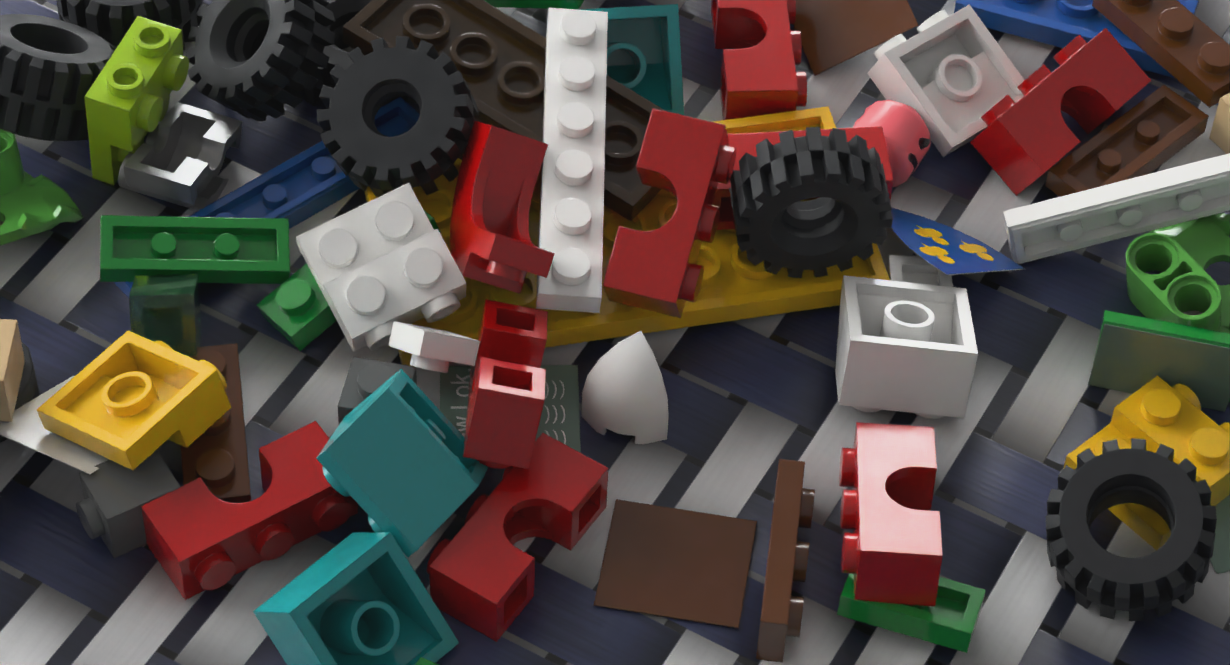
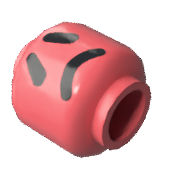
[852,100,931,187]

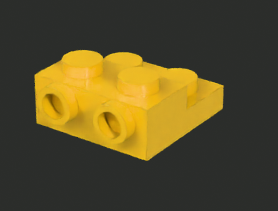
[37,330,232,470]
[1063,375,1230,551]

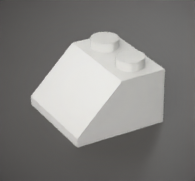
[835,275,978,419]

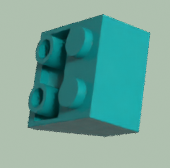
[316,368,488,557]

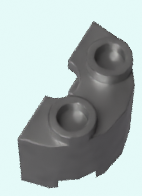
[118,102,243,209]

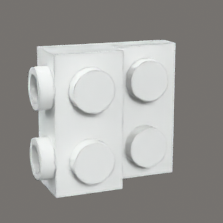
[867,4,1024,157]
[296,183,467,352]

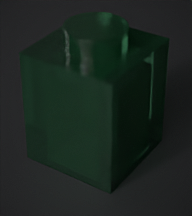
[129,274,202,356]

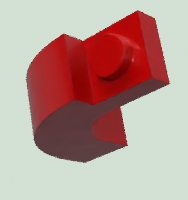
[450,121,555,294]

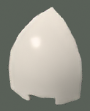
[581,331,669,444]

